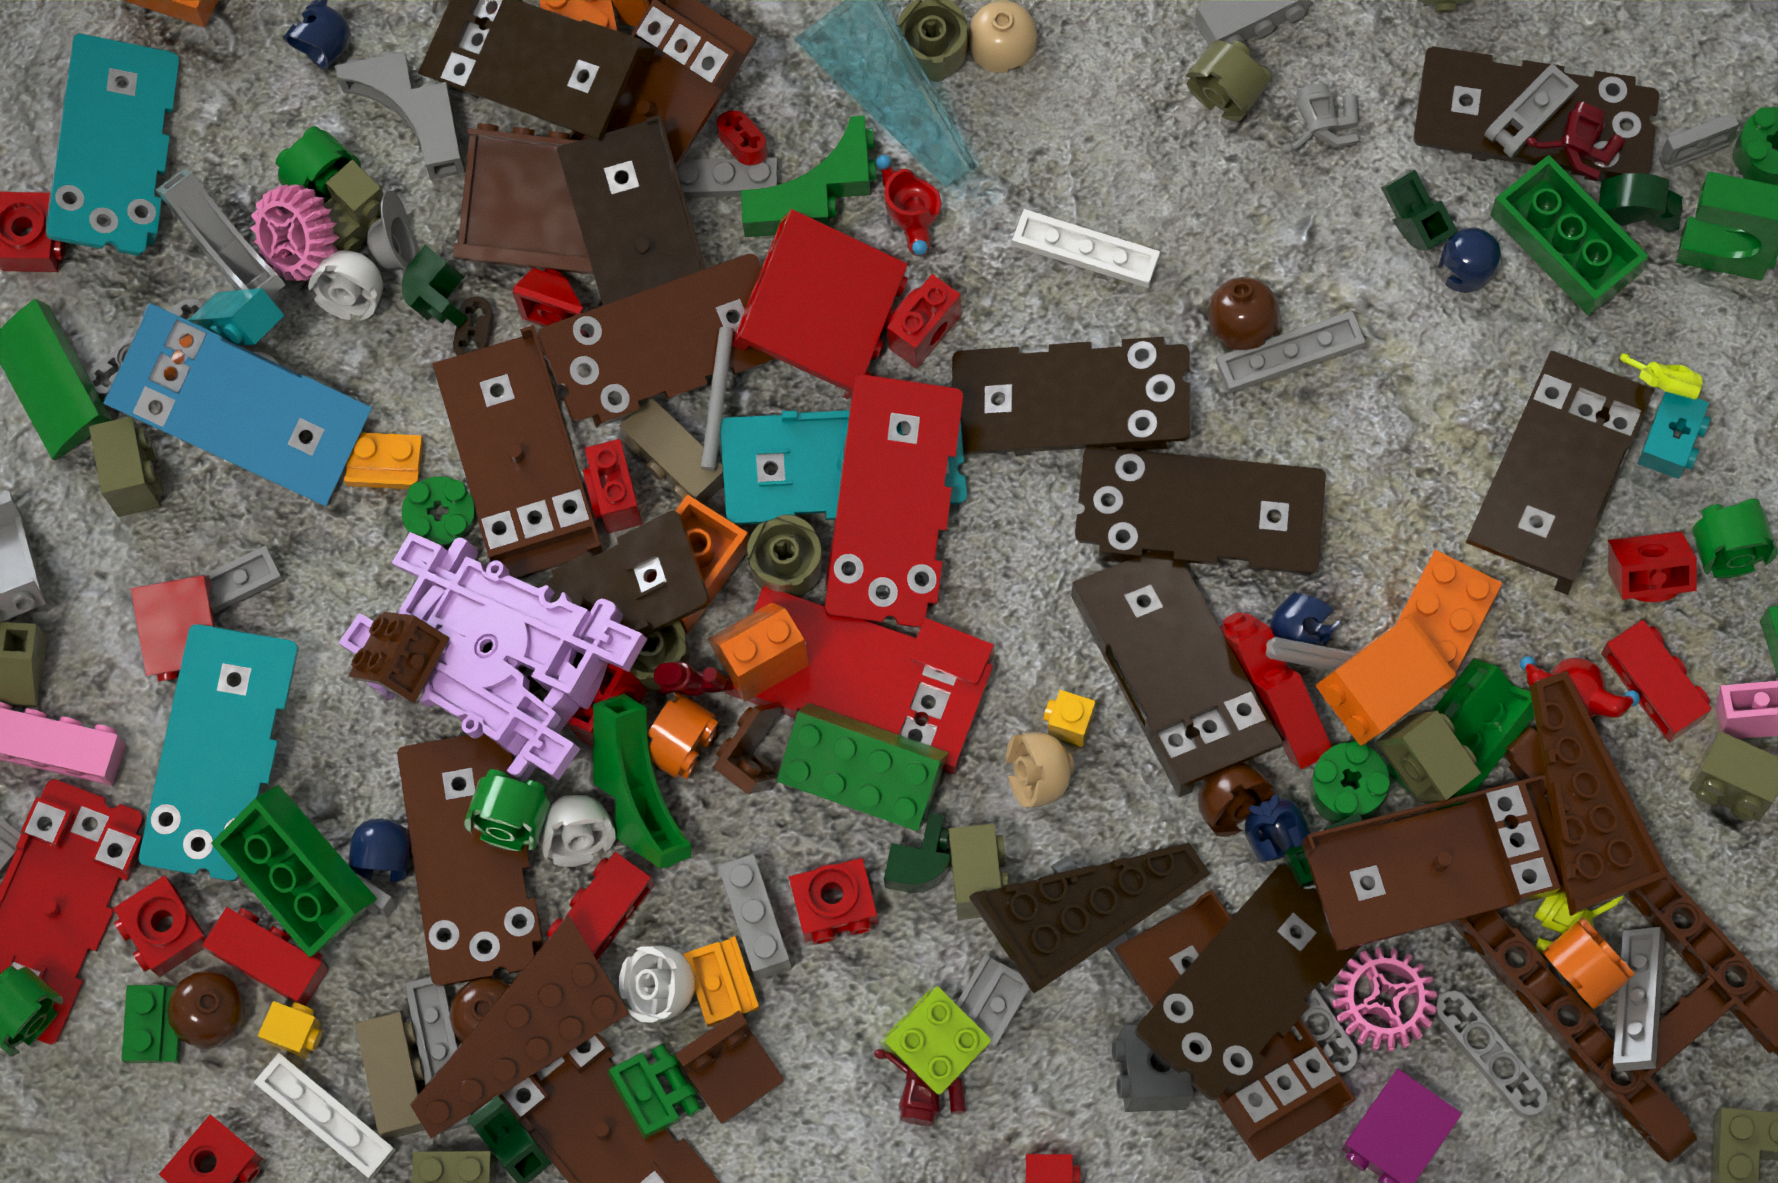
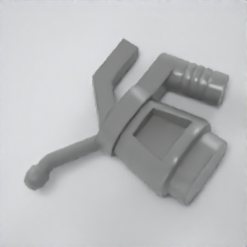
[1282,83,1359,152]

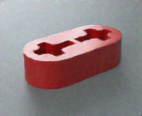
[717,111,767,165]

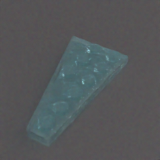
[793,0,977,187]

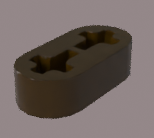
[453,296,494,356]

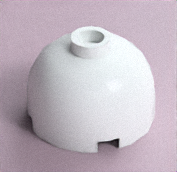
[308,250,383,320]
[539,795,616,867]
[619,946,695,1023]

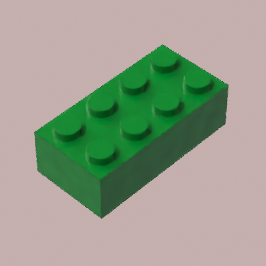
[1490,155,1649,316]
[776,703,948,832]
[211,785,377,958]

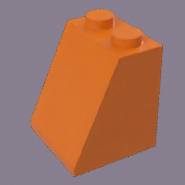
[707,602,809,702]
[1315,614,1456,746]

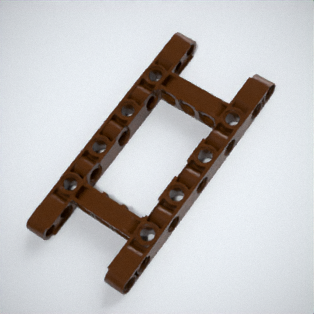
[1450,727,1778,1163]

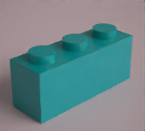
[188,288,285,346]

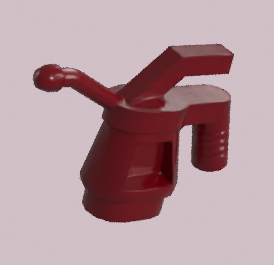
[1526,102,1625,181]
[653,662,733,697]
[874,1049,966,1126]

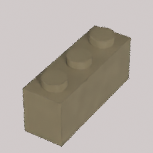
[619,397,724,504]
[355,1012,425,1140]

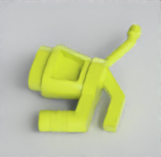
[1620,353,1702,400]
[1533,892,1624,955]

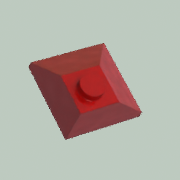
[512,268,589,338]

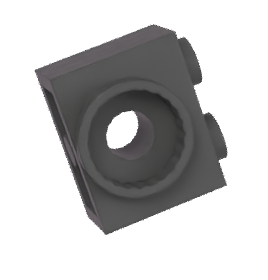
[1112,1024,1194,1112]

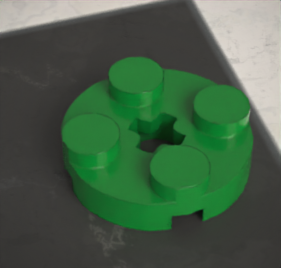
[402,476,476,549]

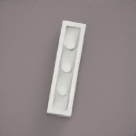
[1012,209,1160,288]
[254,1053,396,1180]

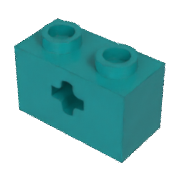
[1637,392,1711,479]

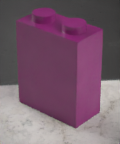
[1341,1068,1462,1183]

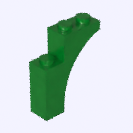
[741,115,877,237]
[593,694,691,869]

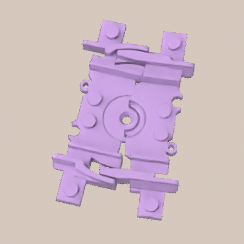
[338,532,647,783]

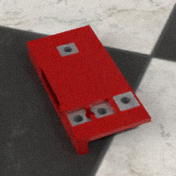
[725,586,993,775]

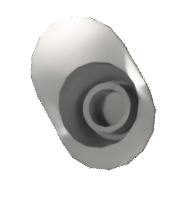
[367,191,420,272]

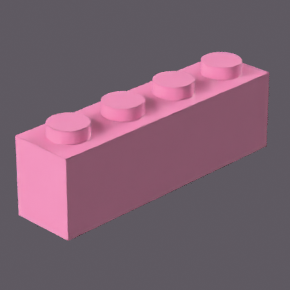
[1715,681,1778,739]
[0,702,126,786]

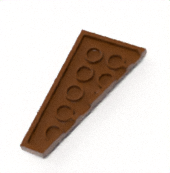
[1530,671,1670,916]
[410,915,629,1138]

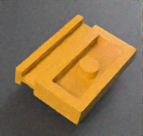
[344,432,424,489]
[683,936,760,1028]

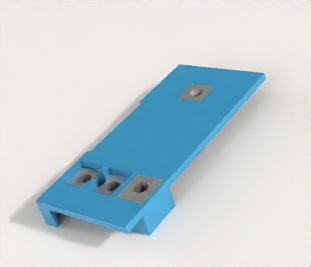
[103,303,372,506]

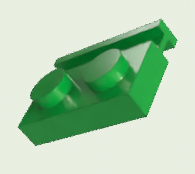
[121,985,181,1063]

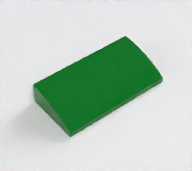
[0,299,112,461]

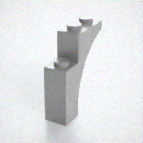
[335,51,465,180]
[156,168,285,301]

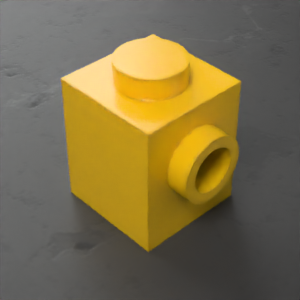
[1043,690,1096,747]
[258,1001,323,1059]

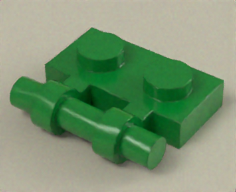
[607,1043,702,1140]

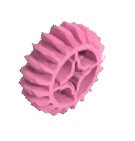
[250,184,340,281]
[1332,947,1437,1052]

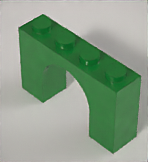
[1676,171,1778,281]

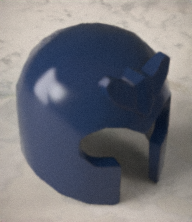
[283,0,351,70]
[1438,227,1502,293]
[1270,591,1341,646]
[1244,794,1311,862]
[348,818,411,882]

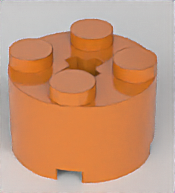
[647,691,719,780]
[1543,916,1635,1010]

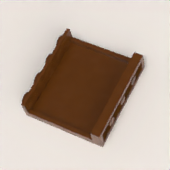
[453,123,594,275]

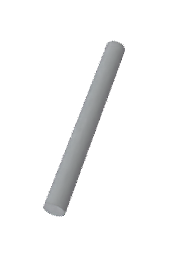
[701,327,734,471]

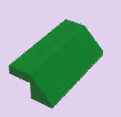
[1387,658,1535,810]

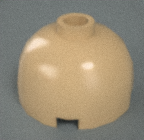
[968,0,1038,73]
[1006,732,1074,808]

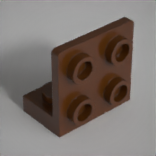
[349,612,450,703]
[713,702,783,795]
[675,1010,784,1124]

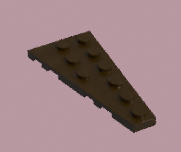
[969,843,1210,993]

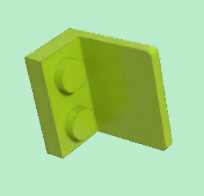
[878,986,991,1094]

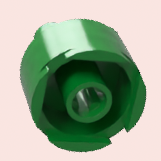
[1733,107,1778,185]
[276,126,361,205]
[1692,499,1778,579]
[1310,741,1390,823]
[464,769,551,851]
[0,966,63,1056]

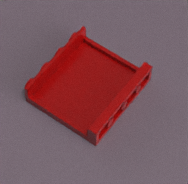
[732,209,908,399]

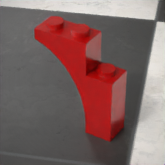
[1219,612,1332,770]

